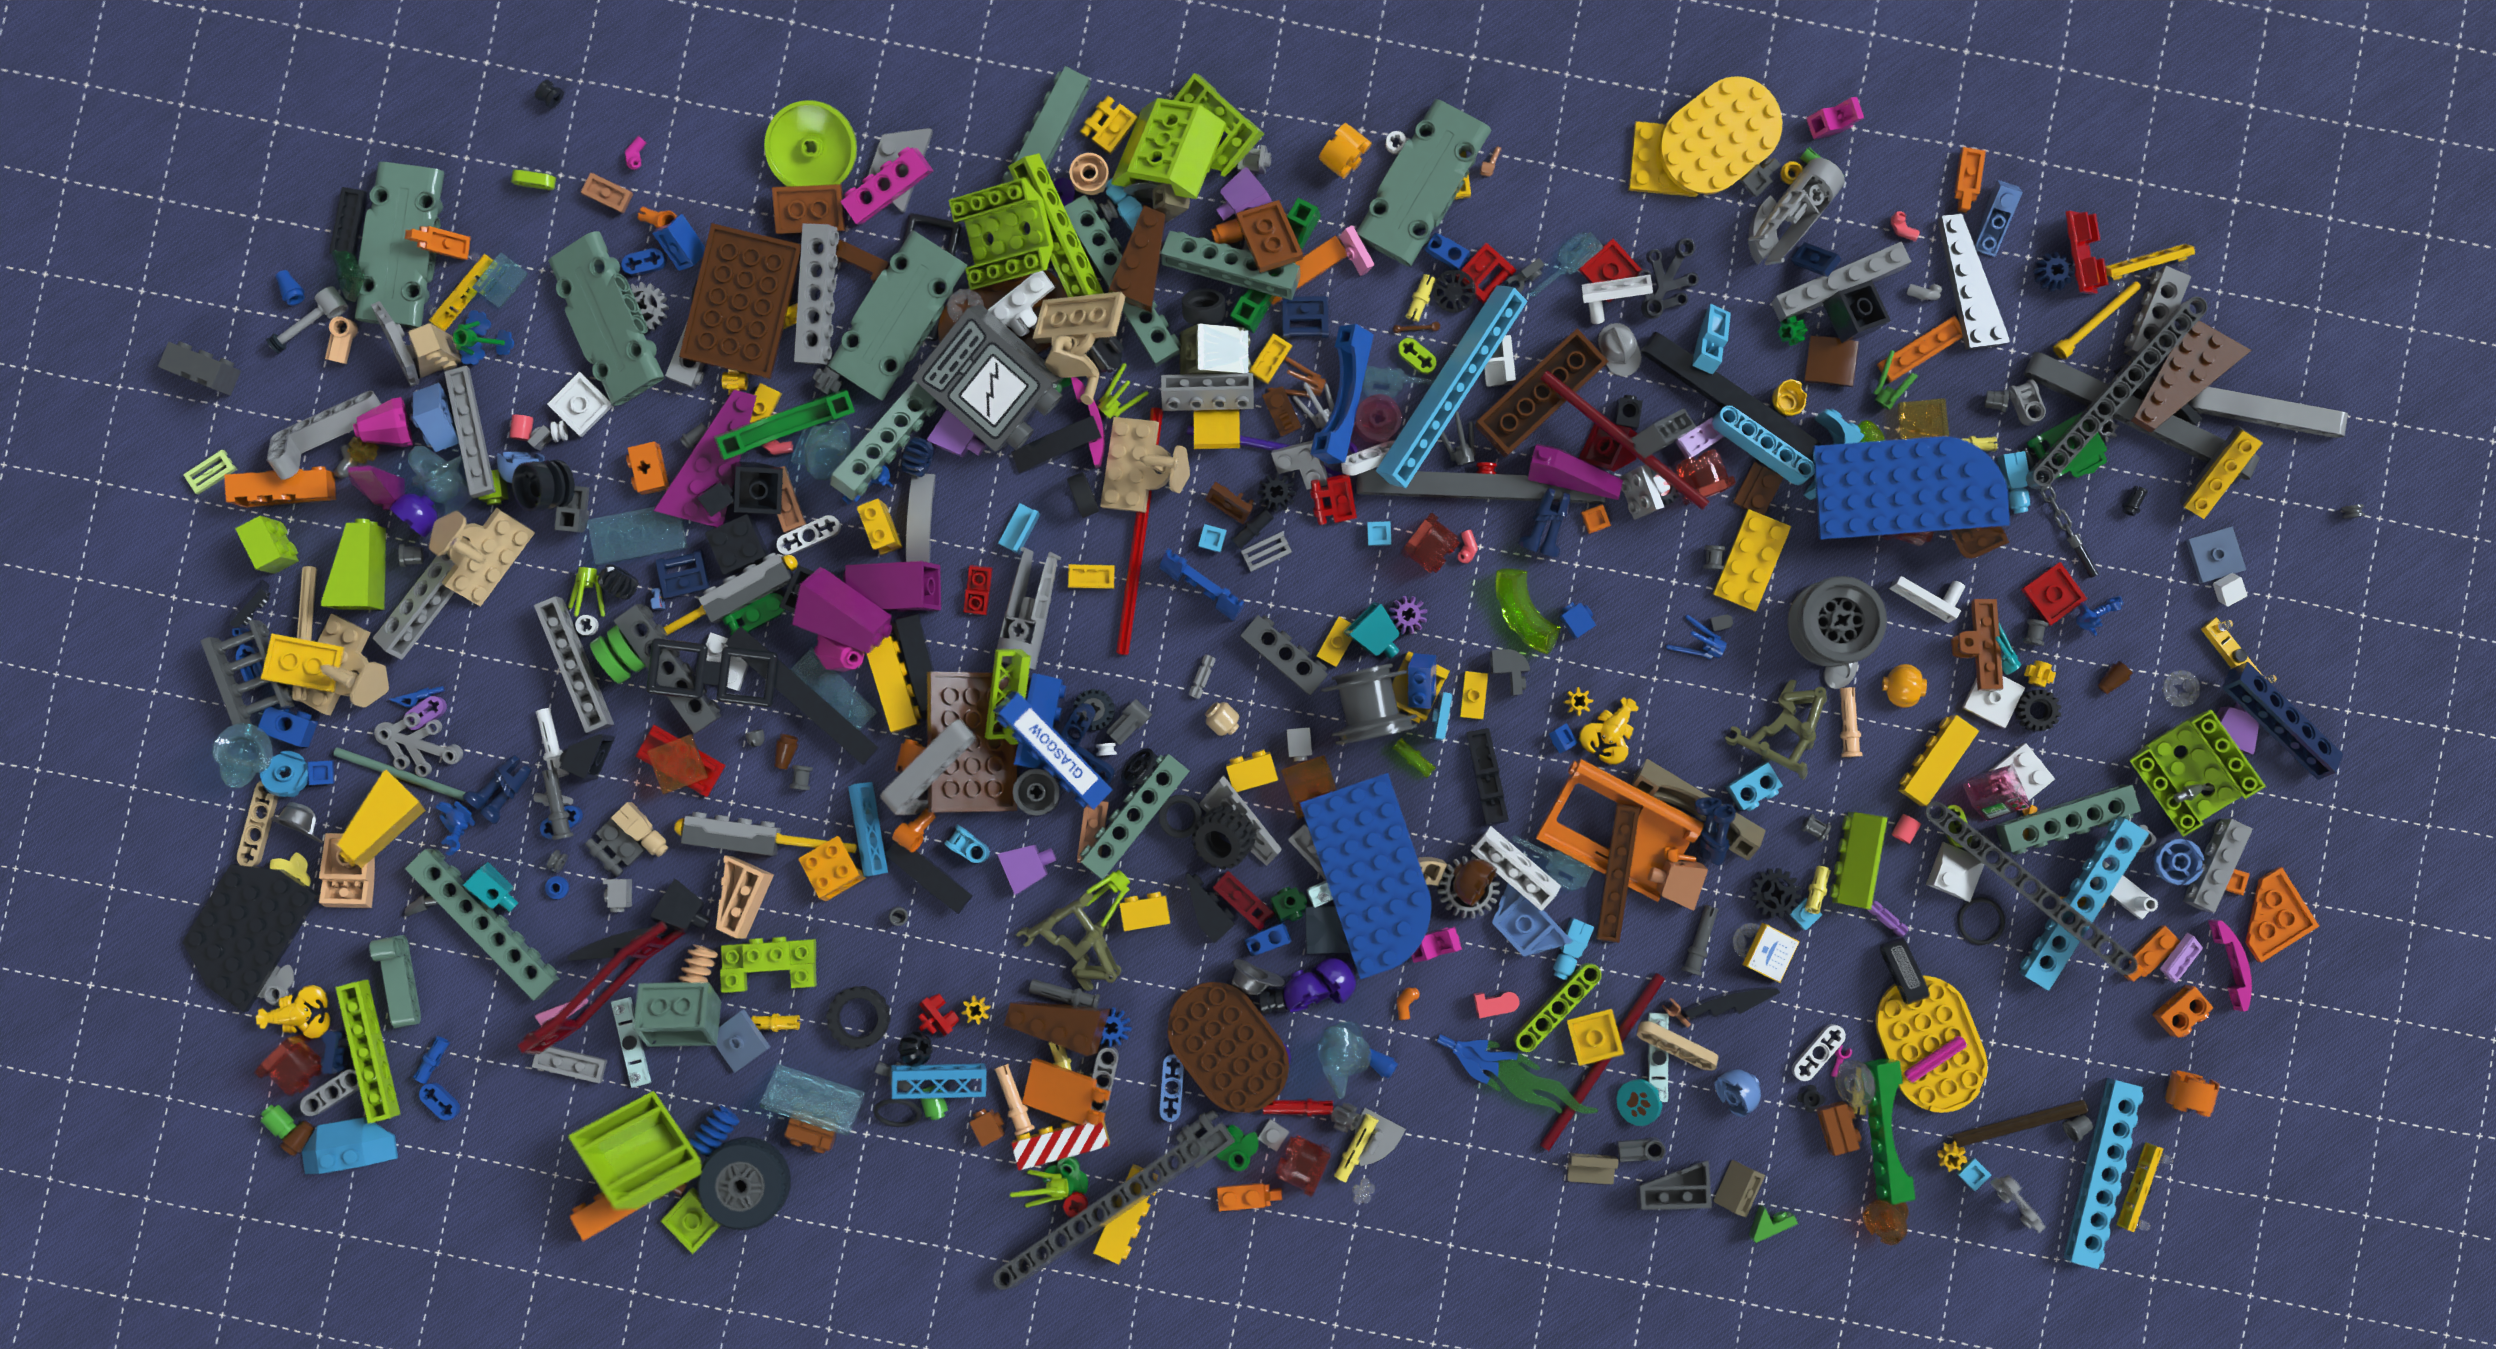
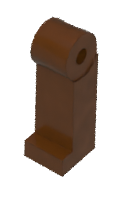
[836,239,890,283]

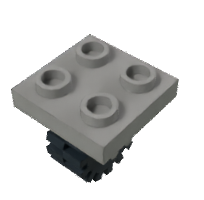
[1619,465,1680,520]

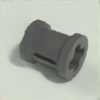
[1703,545,1725,570]
[2023,619,2049,646]
[789,765,813,790]
[1800,813,1832,843]

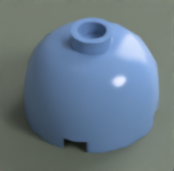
[497,451,545,483]
[2153,839,2204,885]
[1715,1069,1761,1117]

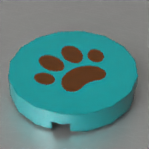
[1616,1079,1662,1126]

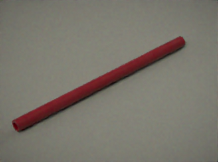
[1541,370,1710,510]
[1539,973,1665,1151]

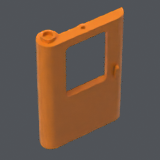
[1536,759,1704,902]

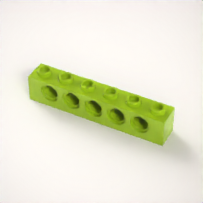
[336,979,400,1124]

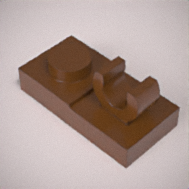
[1262,386,1302,437]
[1205,482,1254,524]

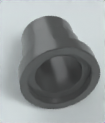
[1984,390,2009,413]
[399,544,424,567]
[2063,1114,2093,1143]

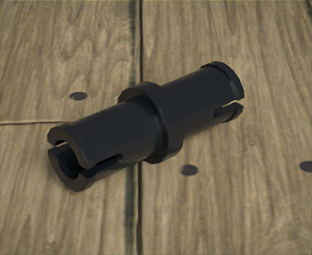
[1231,508,1274,549]

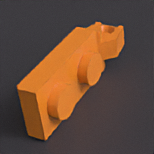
[1954,147,1986,213]
[405,226,471,260]
[2124,925,2180,982]
[1217,1183,1282,1211]

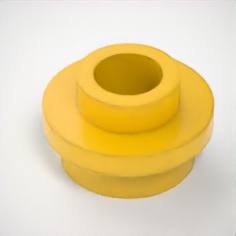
[1780,162,1803,185]

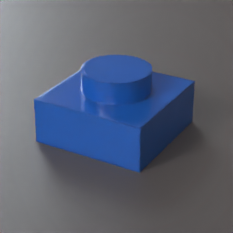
[1548,723,1578,754]
[308,760,335,785]

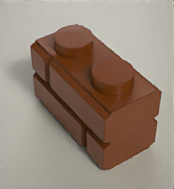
[1816,1101,1861,1156]
[785,1108,840,1153]

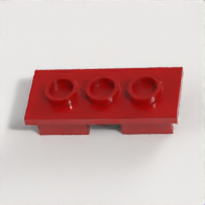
[2065,211,2108,294]
[635,725,726,797]

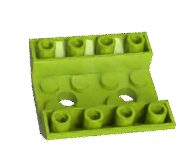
[1111,98,1226,199]
[948,178,1054,290]
[2129,709,2266,837]

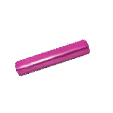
[1904,1036,1967,1082]

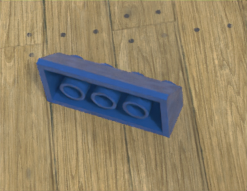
[1014,673,1066,770]

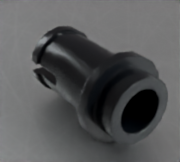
[2122,486,2148,516]

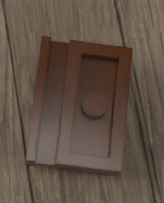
[1732,462,1784,515]

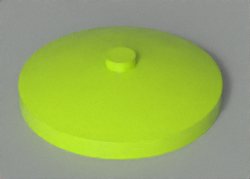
[764,100,857,186]

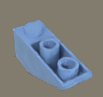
[1974,180,2023,257]

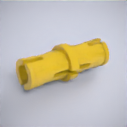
[751,1013,800,1032]

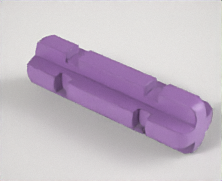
[1867,901,1909,937]

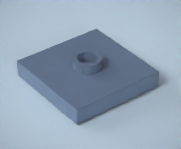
[2186,526,2246,583]
[716,1009,770,1073]

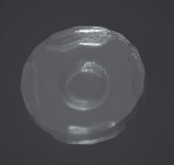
[1835,1060,1875,1107]

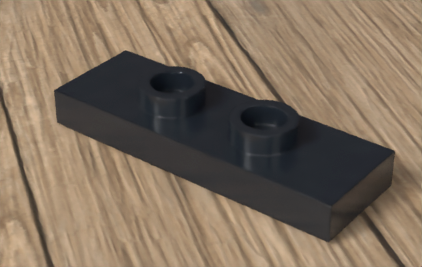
[329,187,367,259]

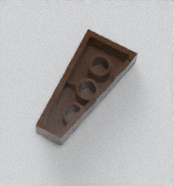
[1109,206,1166,313]
[1004,1001,1110,1056]

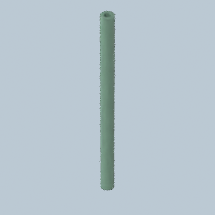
[334,747,466,801]

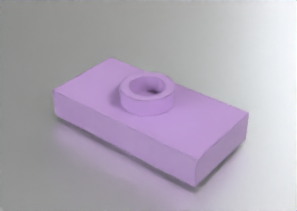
[1675,418,1724,460]
[2160,933,2203,984]

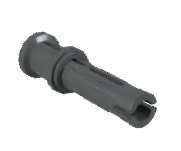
[542,768,574,840]
[1681,905,1719,976]
[1029,979,1100,1008]

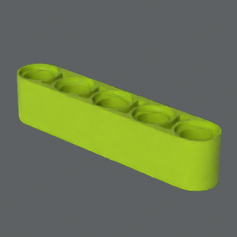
[1514,963,1601,1052]

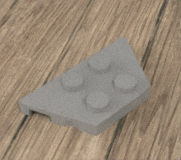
[868,128,933,213]
[371,301,419,387]

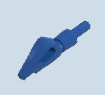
[389,686,444,708]

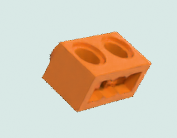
[2152,985,2213,1038]

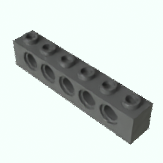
[613,604,722,734]

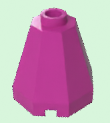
[353,397,413,447]
[814,634,864,672]

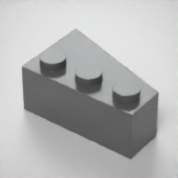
[158,341,241,396]
[1636,1160,1712,1210]

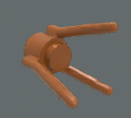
[1268,357,1326,398]

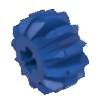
[1100,1007,1132,1047]

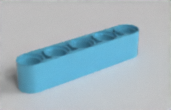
[1712,406,1815,485]

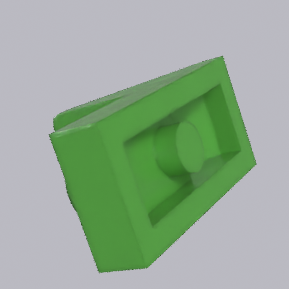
[1749,1204,1798,1243]

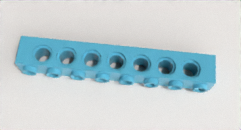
[2019,816,2149,991]
[2063,1078,2143,1269]

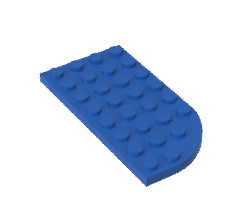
[1813,436,2010,540]
[1300,773,1431,979]

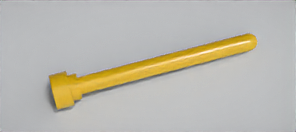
[2053,282,2141,360]

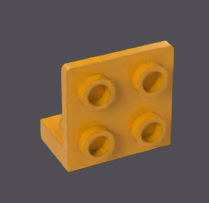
[799,836,866,901]

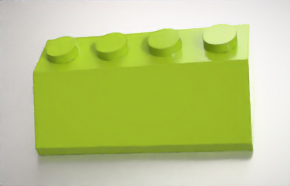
[1830,812,1888,909]

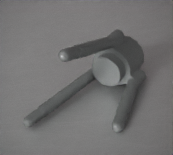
[1440,411,1476,466]

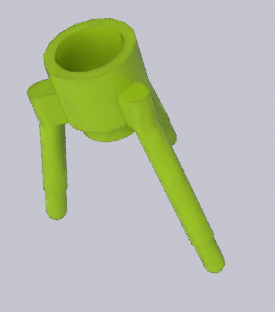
[1097,363,1149,419]
[568,567,605,617]
[1086,869,1130,927]
[1010,1170,1069,1208]

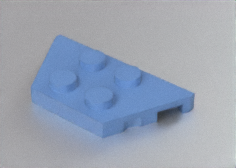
[1492,883,1573,957]

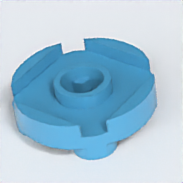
[260,751,309,797]

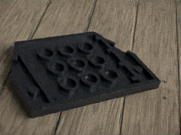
[183,864,320,1012]

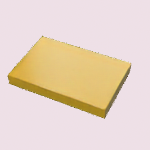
[261,634,345,693]

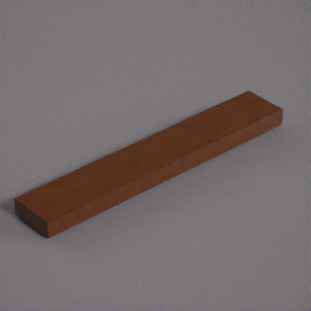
[1596,803,1640,943]

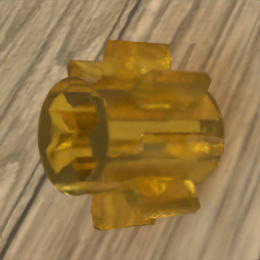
[347,437,379,464]

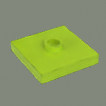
[661,1187,721,1254]

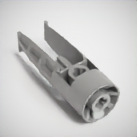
[1748,158,1845,265]
[994,547,1061,670]

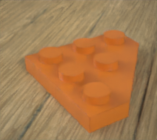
[2245,867,2319,963]

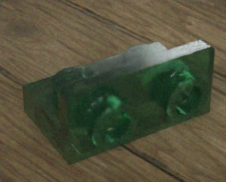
[331,250,365,302]

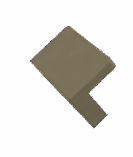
[1567,1153,1618,1184]
[1714,1160,1765,1217]

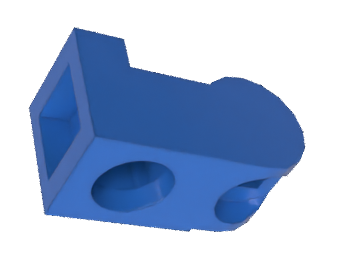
[1424,233,1470,270]
[1244,922,1292,957]

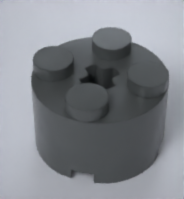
[1013,769,1061,815]

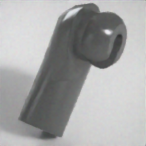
[334,444,357,478]

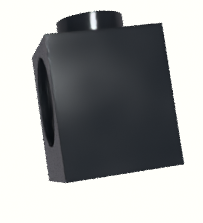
[1613,395,1643,431]
[696,481,734,517]

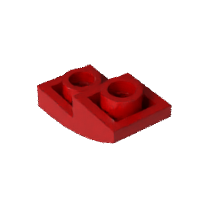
[964,565,993,615]

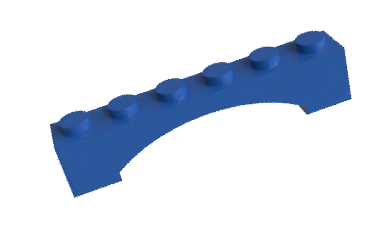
[1310,324,1374,464]

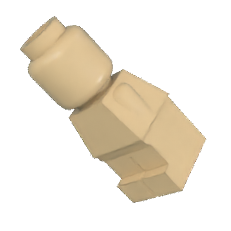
[611,802,669,857]

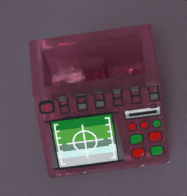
[1963,764,2031,821]

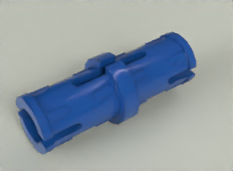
[413,1036,450,1084]

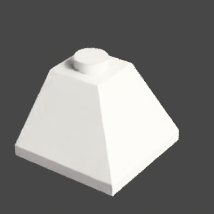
[1926,842,1984,902]

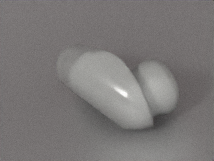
[1907,284,1942,300]

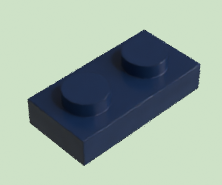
[1791,242,1841,277]

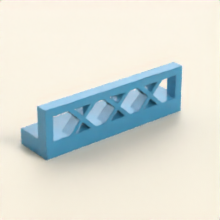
[848,782,888,877]
[891,1063,986,1099]

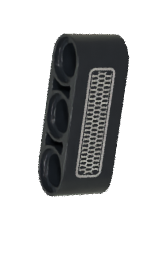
[1880,937,1930,1005]

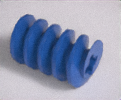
[688,1105,739,1157]

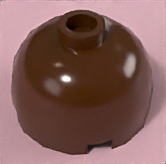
[1453,859,1497,906]

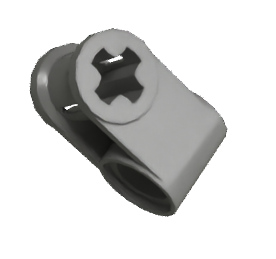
[2008,379,2046,426]

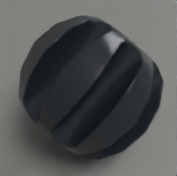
[898,1032,933,1067]

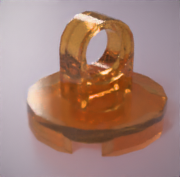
[1863,1200,1909,1245]

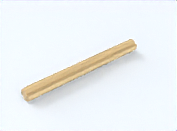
[292,566,317,701]

